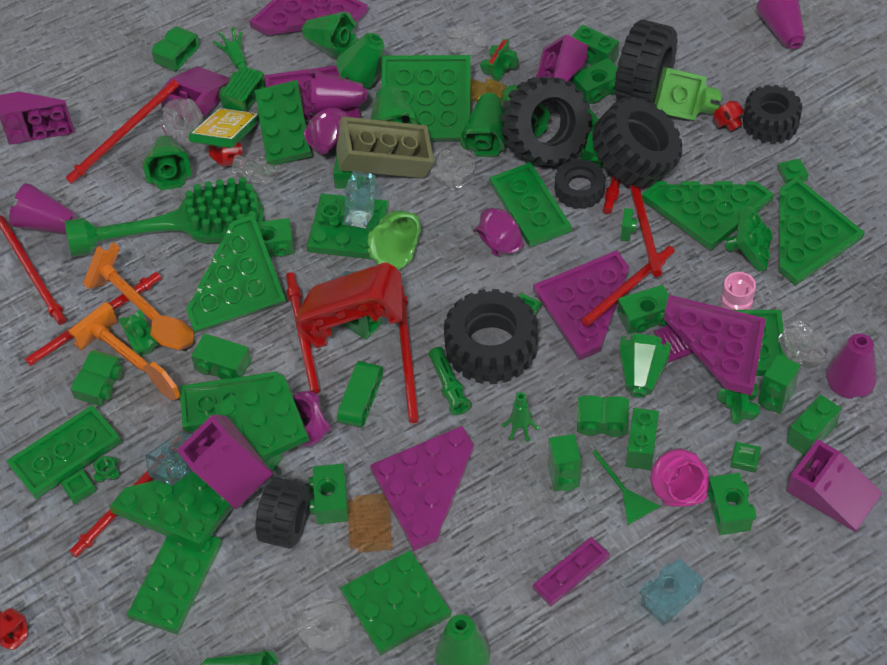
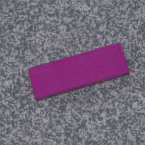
[533,537,610,607]

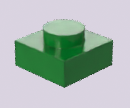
[778,158,809,184]
[620,208,637,242]

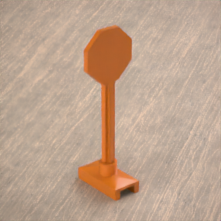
[83,242,194,350]
[68,302,180,400]

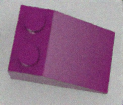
[536,34,588,102]

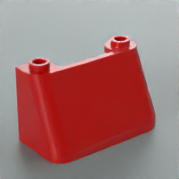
[296,262,402,348]

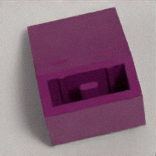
[158,66,230,125]
[0,92,75,145]
[176,415,273,509]
[786,439,882,532]

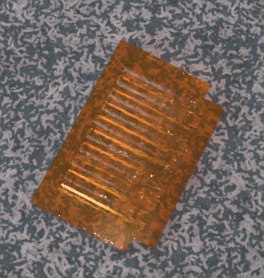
[348,493,392,553]

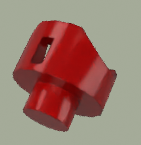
[713,100,744,131]
[209,142,243,167]
[0,608,28,650]

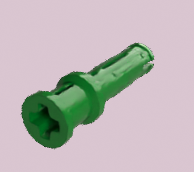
[428,347,471,415]

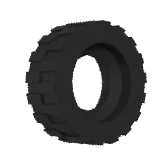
[555,159,606,209]

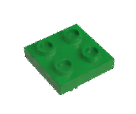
[725,205,773,272]

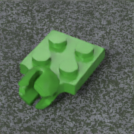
[654,67,721,120]

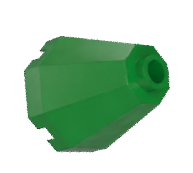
[302,12,356,58]
[335,33,385,88]
[371,85,418,125]
[143,135,192,190]
[619,333,671,398]

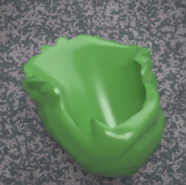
[367,210,421,270]

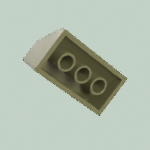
[336,116,434,178]

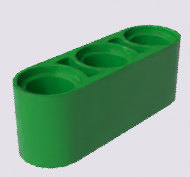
[337,361,383,428]

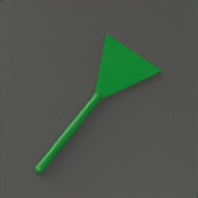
[592,450,660,525]

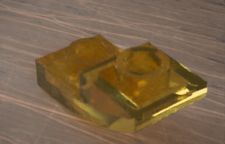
[470,78,507,102]

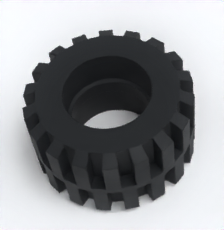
[742,84,803,144]
[255,477,310,549]

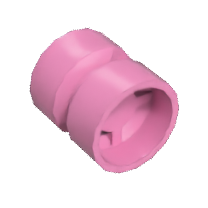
[721,272,756,310]

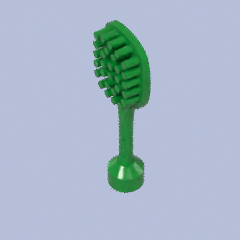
[65,177,263,258]

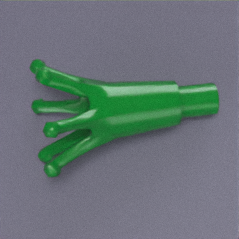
[212,27,247,69]
[502,392,540,442]

